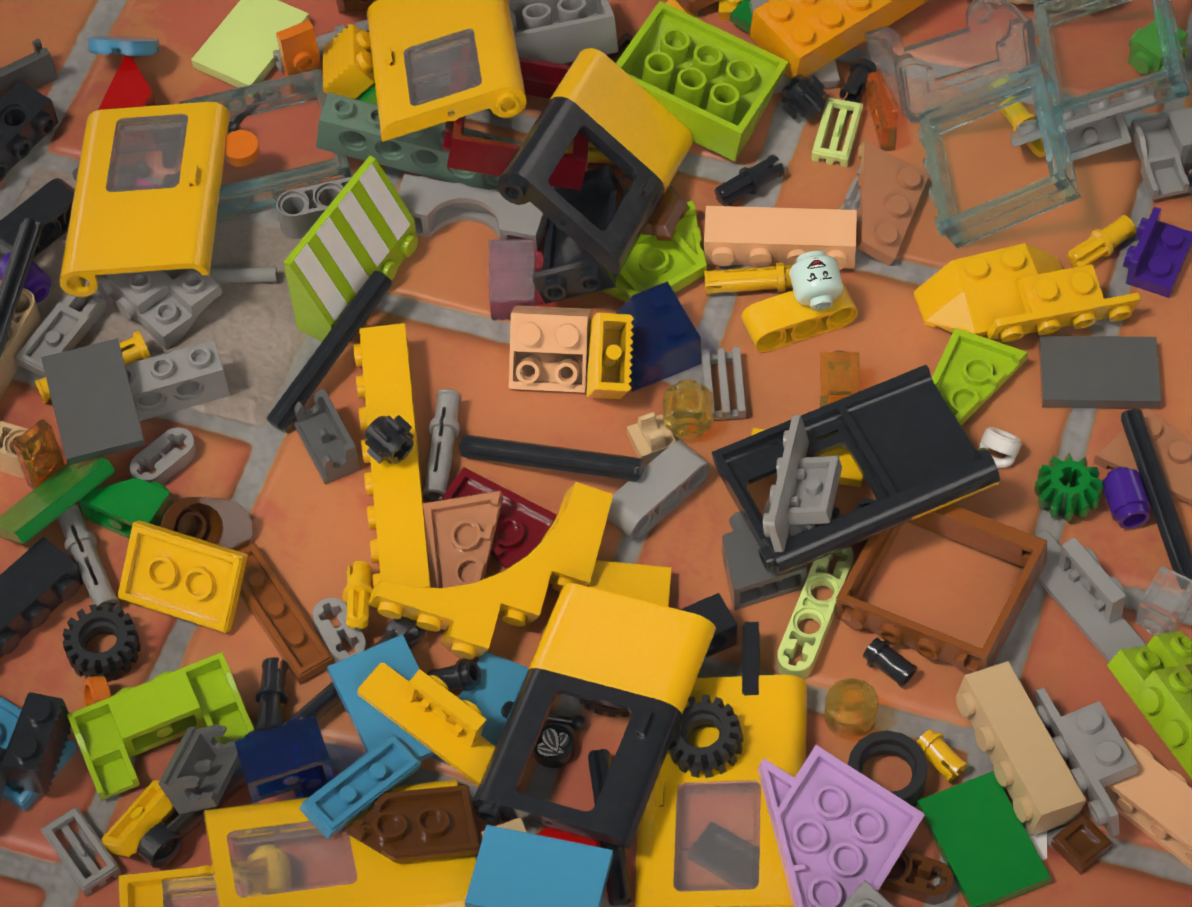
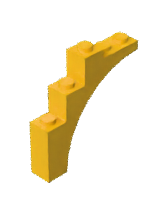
[368,482,613,659]

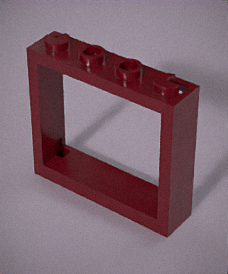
[442,47,589,190]

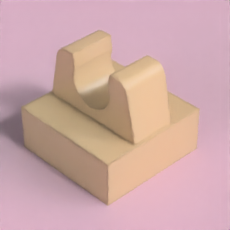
[626,412,676,465]

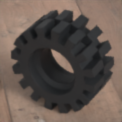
[62,603,141,681]
[669,695,744,778]

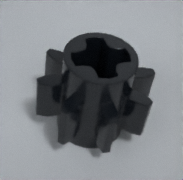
[781,74,826,120]
[365,415,414,464]

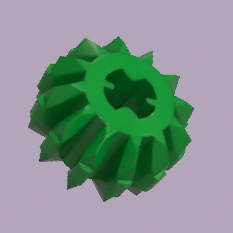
[1034,452,1103,523]

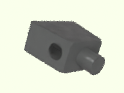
[722,512,807,610]

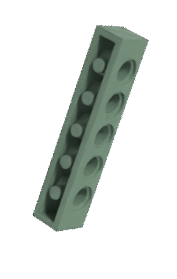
[316,93,522,190]

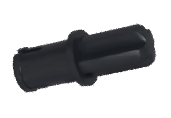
[714,154,785,206]
[255,657,289,737]

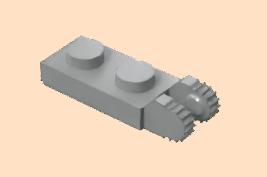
[15,294,107,378]

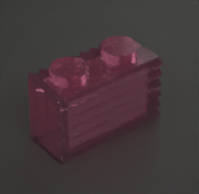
[489,238,544,321]

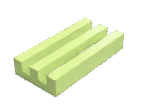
[811,97,863,168]

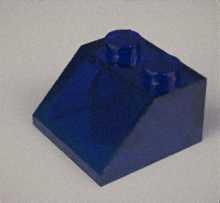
[616,281,701,392]

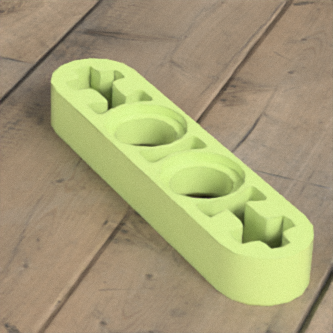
[777,546,854,679]

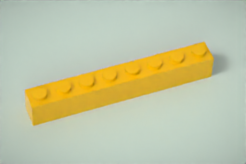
[353,323,431,588]

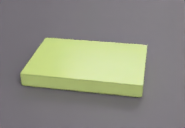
[191,0,310,94]

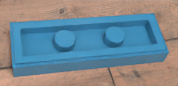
[299,733,421,839]

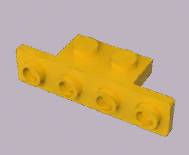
[987,264,1141,342]
[357,663,495,786]

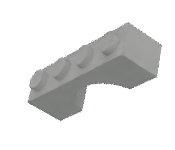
[397,174,547,258]

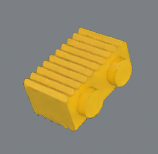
[323,24,375,100]
[587,313,634,400]

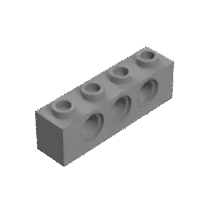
[125,340,230,421]

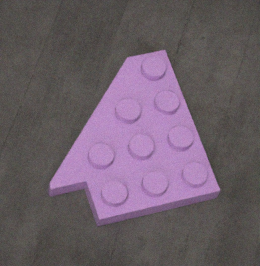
[758,745,925,907]

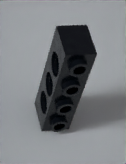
[0,81,59,182]

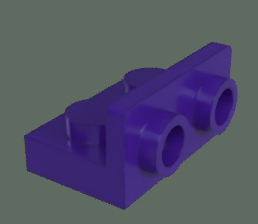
[1123,207,1192,298]

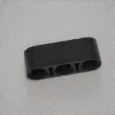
[0,178,75,260]

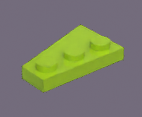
[932,328,1028,426]

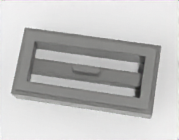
[701,347,746,421]
[40,806,122,897]

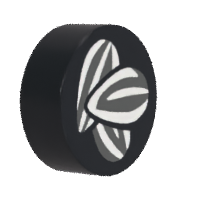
[533,724,574,768]

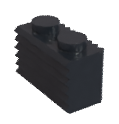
[0,692,72,794]

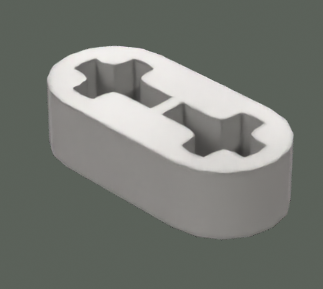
[130,427,197,485]
[312,597,367,663]

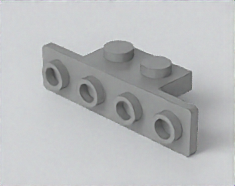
[1010,84,1157,165]
[763,415,842,552]
[1036,531,1146,663]
[1034,687,1138,838]

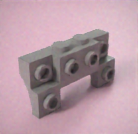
[1130,107,1192,200]
[97,269,222,350]

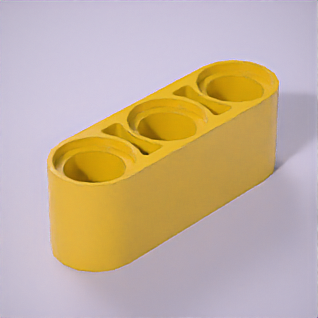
[741,281,858,352]

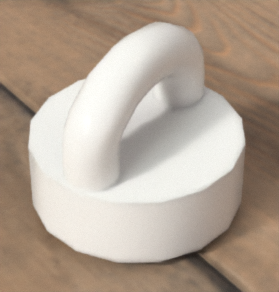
[978,427,1022,468]

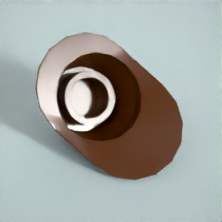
[160,497,253,551]

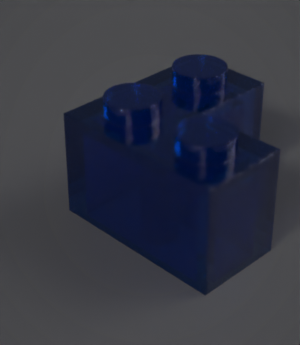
[234,715,334,803]

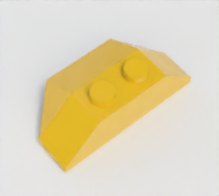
[913,243,1063,336]

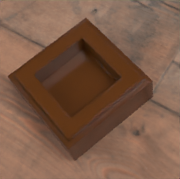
[1051,813,1113,875]

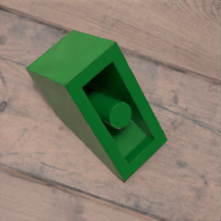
[79,477,173,539]

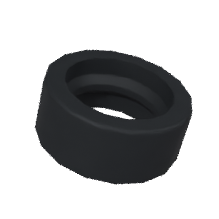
[848,730,928,807]

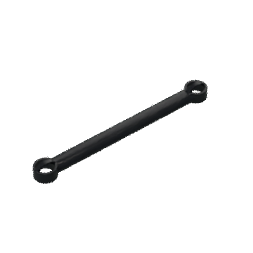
[137,616,427,868]

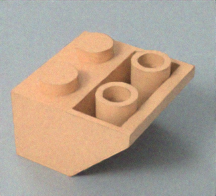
[509,305,592,393]

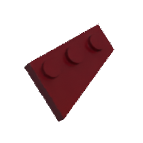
[442,467,557,570]

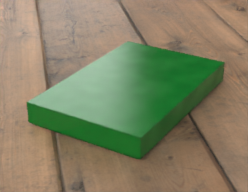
[0,457,115,544]
[916,771,1051,907]

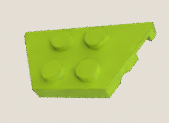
[602,200,707,310]

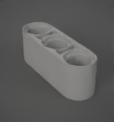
[276,177,352,239]
[607,440,711,540]

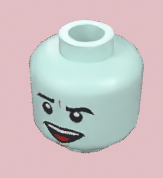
[789,251,843,311]

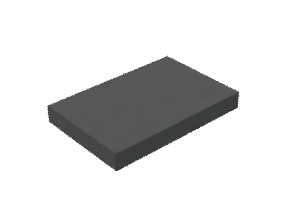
[1039,336,1161,409]
[41,338,145,465]

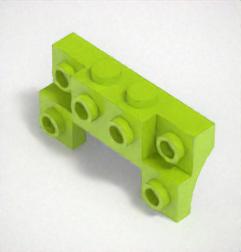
[1107,631,1192,779]
[67,652,257,801]

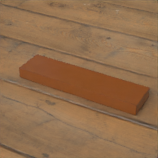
[239,542,335,685]

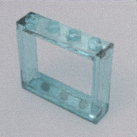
[1030,0,1191,119]
[917,61,1081,248]
[179,69,351,223]

